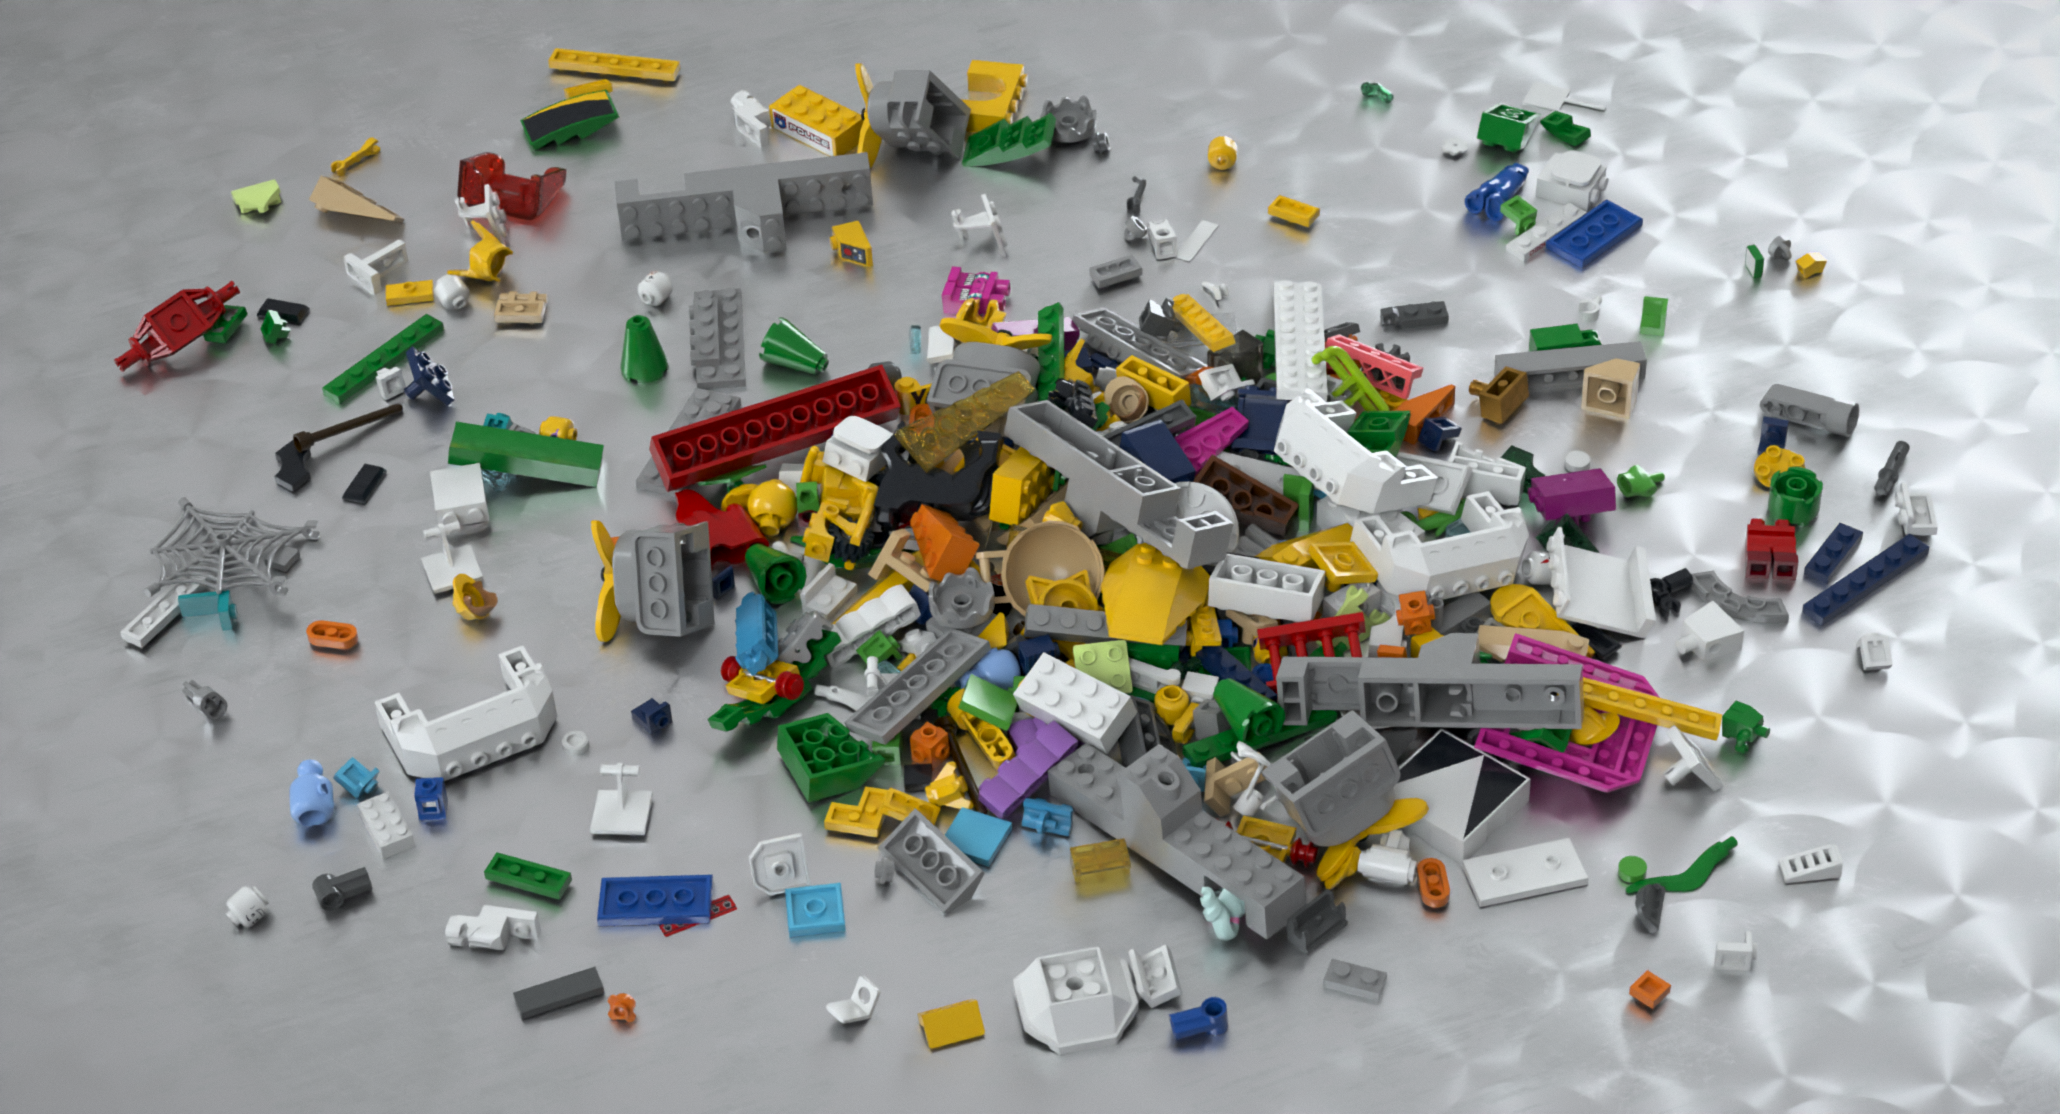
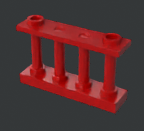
[1257,612,1366,698]

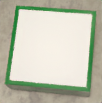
[1745,244,1764,279]

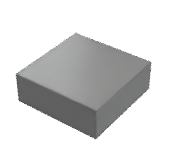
[264,543,300,572]

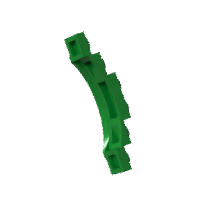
[707,629,842,732]

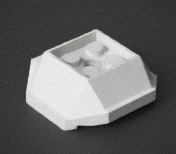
[1013,946,1138,1055]

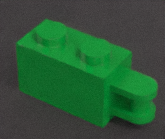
[1529,323,1602,352]

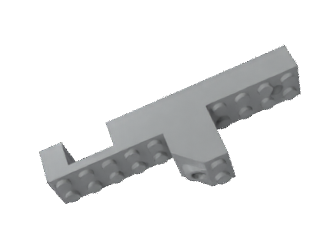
[615,152,873,252]
[1004,400,1234,569]
[1276,633,1584,729]
[1047,743,1306,939]

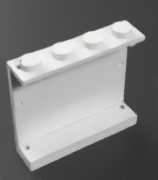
[1546,527,1656,639]

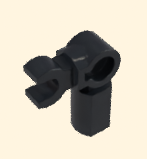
[1650,568,1693,618]

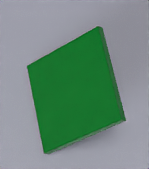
[698,464,767,493]

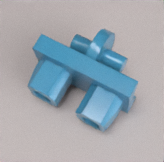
[1022,798,1073,837]

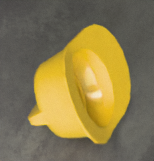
[1568,706,1620,745]

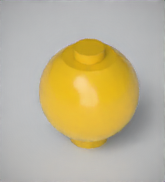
[747,479,798,536]

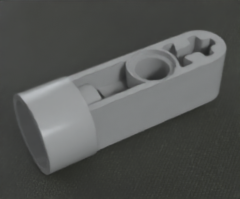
[1760,384,1860,437]

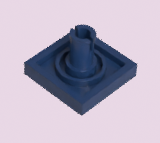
[404,346,455,406]

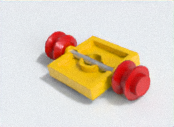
[721,656,804,704]
[1216,815,1318,868]

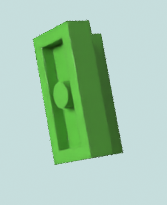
[1283,474,1314,532]

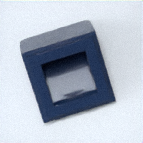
[712,566,735,599]

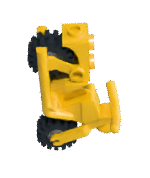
[800,446,889,570]

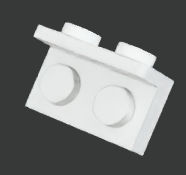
[800,563,857,621]

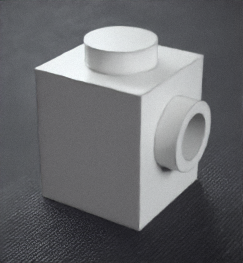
[1182,671,1219,705]

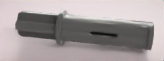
[1874,441,1910,496]

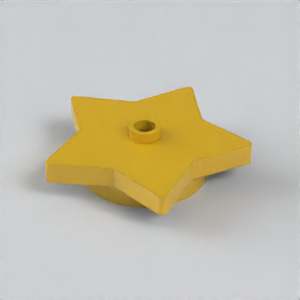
[1020,570,1104,660]

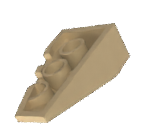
[1477,625,1589,663]

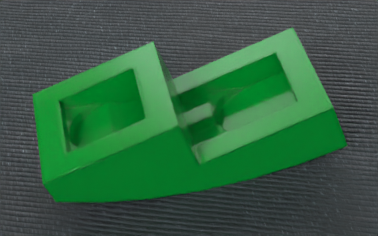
[1540,111,1591,146]

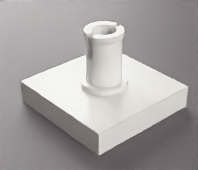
[1663,725,1724,792]

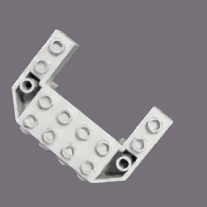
[1274,389,1438,514]
[1350,491,1529,603]
[374,645,557,781]

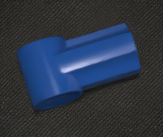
[1169,997,1229,1040]

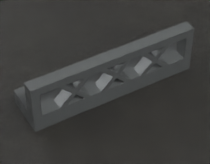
[1103,400,1196,447]

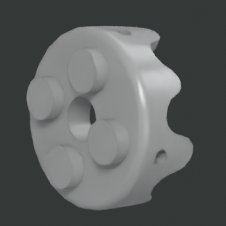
[1040,95,1097,143]
[929,567,995,629]
[776,610,834,664]

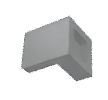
[1193,699,1232,740]

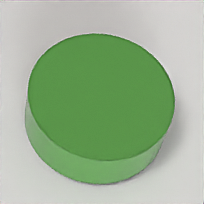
[1618,856,1647,883]

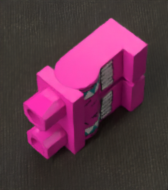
[942,266,1011,317]

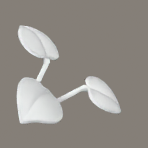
[1230,741,1277,817]

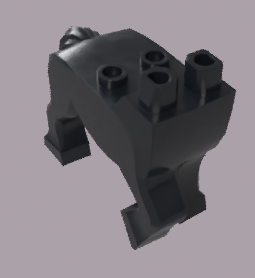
[874,421,1004,532]

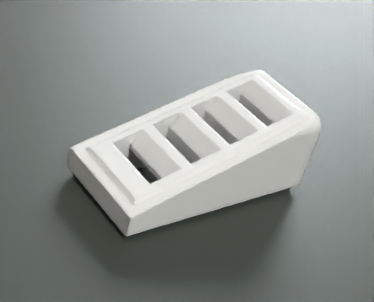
[1778,844,1843,883]

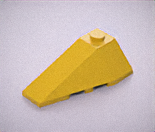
[1254,523,1353,570]

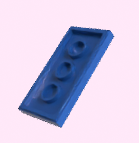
[1546,199,1643,268]
[597,874,714,926]

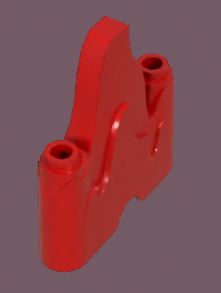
[675,489,769,573]

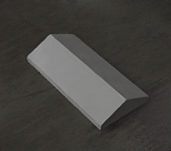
[877,808,985,914]

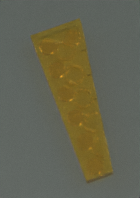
[894,371,1035,473]

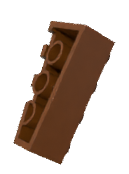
[1193,454,1299,536]

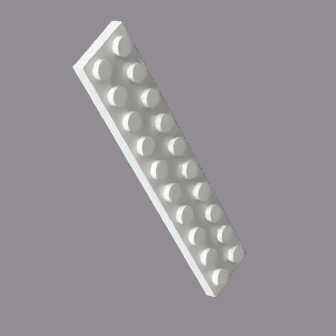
[1273,280,1328,402]

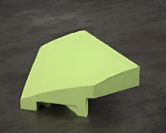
[231,179,281,213]

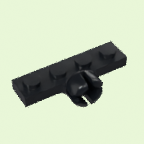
[1047,378,1098,428]

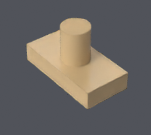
[1226,610,1278,645]

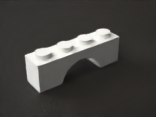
[1368,581,1409,658]

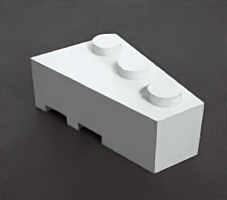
[1448,441,1526,506]

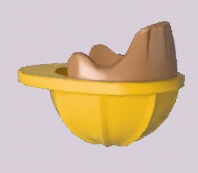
[452,573,498,620]

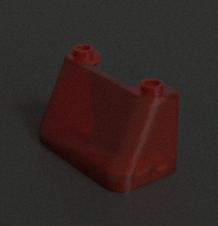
[457,152,567,220]

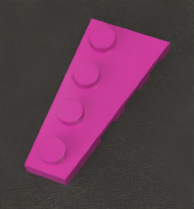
[1174,407,1249,476]

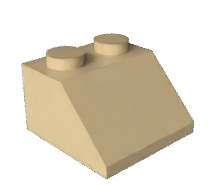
[1581,358,1640,419]

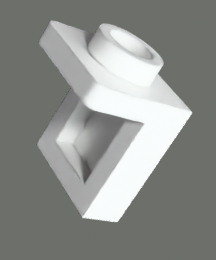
[898,629,937,658]

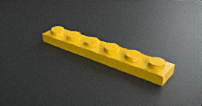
[548,48,681,81]
[1173,294,1236,352]
[1557,677,1722,741]

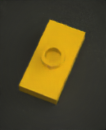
[1268,195,1320,228]
[386,280,434,306]
[880,787,941,825]

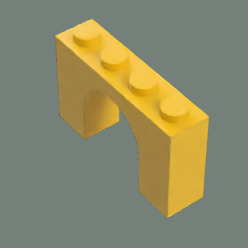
[961,60,1028,132]

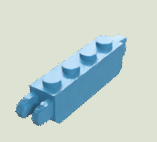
[735,592,778,676]

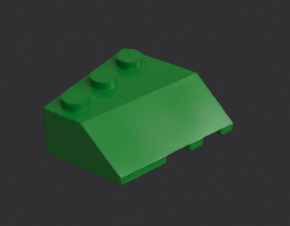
[777,713,885,802]

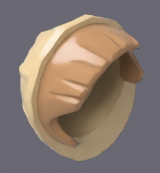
[1104,376,1149,424]

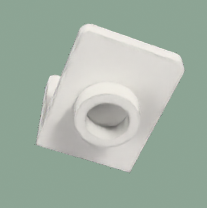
[826,976,881,1024]

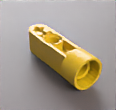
[947,688,1016,773]

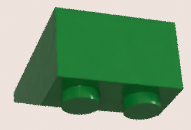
[1476,103,1542,152]

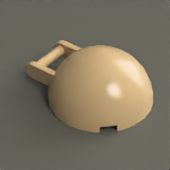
[976,521,1104,617]

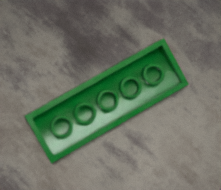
[448,421,604,487]

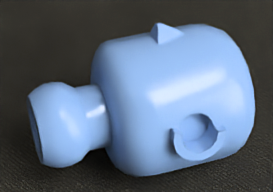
[954,648,1021,691]
[289,759,334,826]

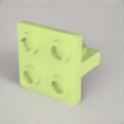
[1073,640,1132,694]

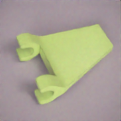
[1316,585,1390,651]

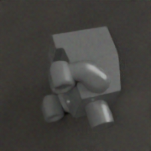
[1139,298,1181,337]

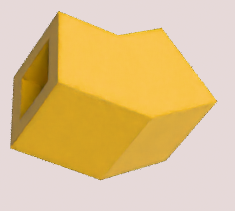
[1795,252,1828,279]

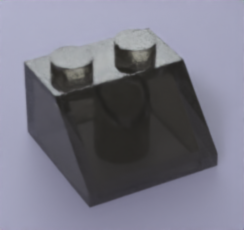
[1207,329,1263,386]

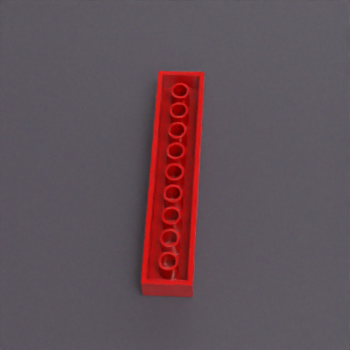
[649,364,901,492]

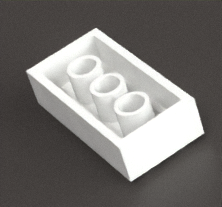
[357,791,416,859]

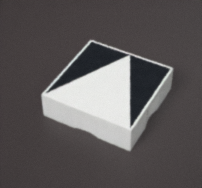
[1393,728,1531,864]

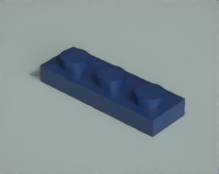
[1804,523,1863,584]

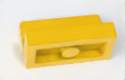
[917,999,985,1049]

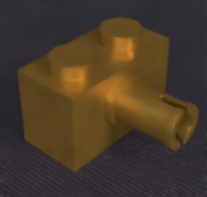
[1469,366,1529,424]

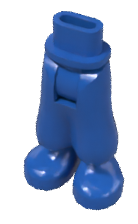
[1465,163,1529,222]

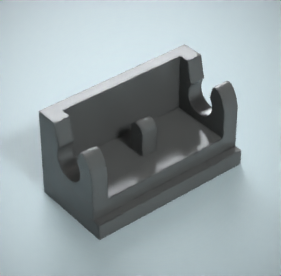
[1287,889,1348,955]

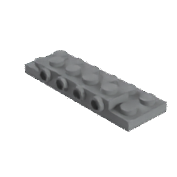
[689,288,746,390]
[1072,307,1210,380]
[635,388,741,497]
[844,628,991,745]

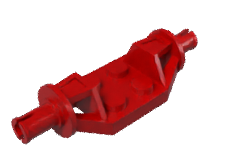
[114,281,240,372]

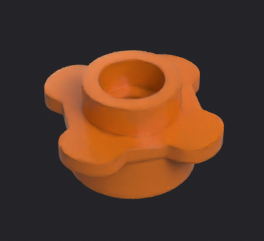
[607,993,636,1022]

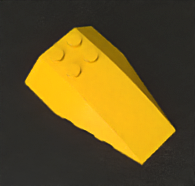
[1101,543,1210,645]

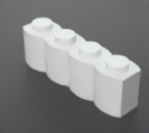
[822,584,921,668]

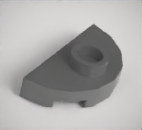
[1635,883,1666,933]

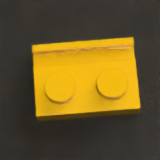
[563,79,613,99]

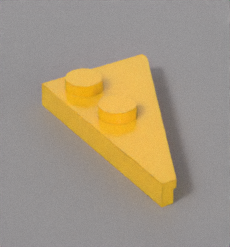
[1493,587,1595,658]

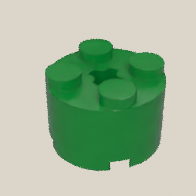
[1768,467,1823,527]

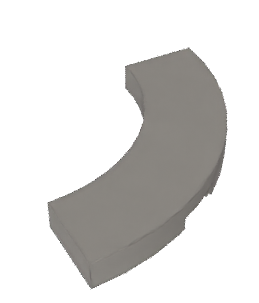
[1691,570,1789,624]

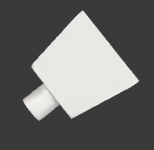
[1675,601,1744,661]

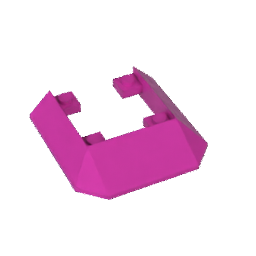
[1474,633,1660,793]

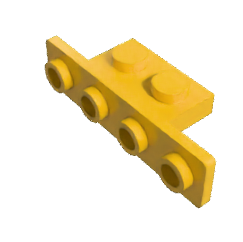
[1185,593,1222,656]

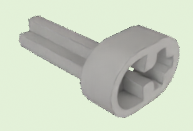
[182,679,228,720]

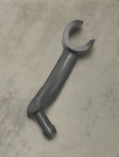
[1127,176,1146,214]

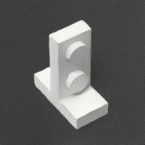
[343,239,408,295]

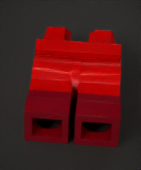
[1745,518,1799,580]

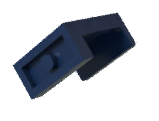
[1232,385,1290,455]

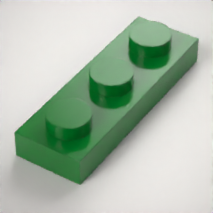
[484,852,572,900]

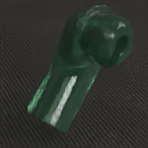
[1360,82,1394,103]
[1169,656,1202,680]

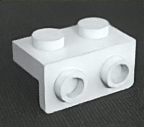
[1198,364,1255,402]
[1895,482,1938,535]
[1128,945,1182,1008]

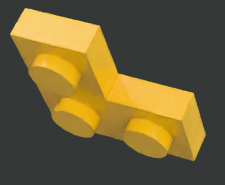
[824,786,889,837]

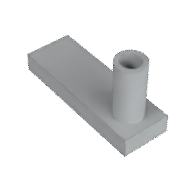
[1428,592,1491,636]

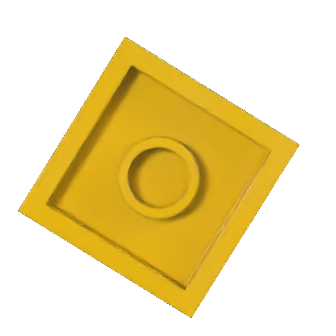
[1307,541,1379,592]

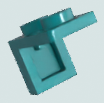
[178,590,238,631]

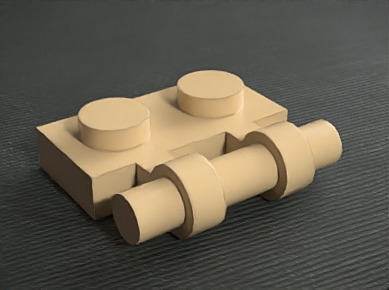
[494,291,548,324]

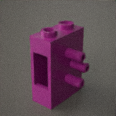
[1528,468,1616,527]

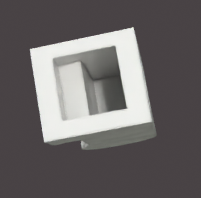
[1147,219,1177,260]

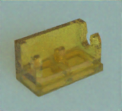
[1070,838,1131,882]

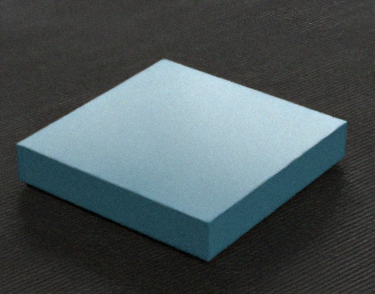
[945,807,1012,867]
[785,883,846,937]

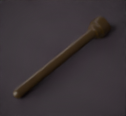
[293,403,403,453]
[933,716,988,815]

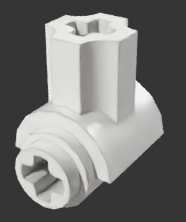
[1358,829,1418,885]

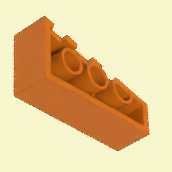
[911,504,980,582]

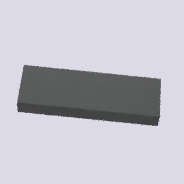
[513,967,605,1019]

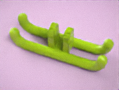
[1311,346,1390,411]

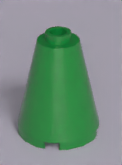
[620,315,669,384]
[759,317,829,375]
[745,544,807,604]
[1213,678,1285,749]

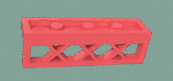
[1325,334,1423,399]

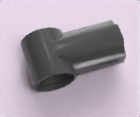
[312,867,372,911]

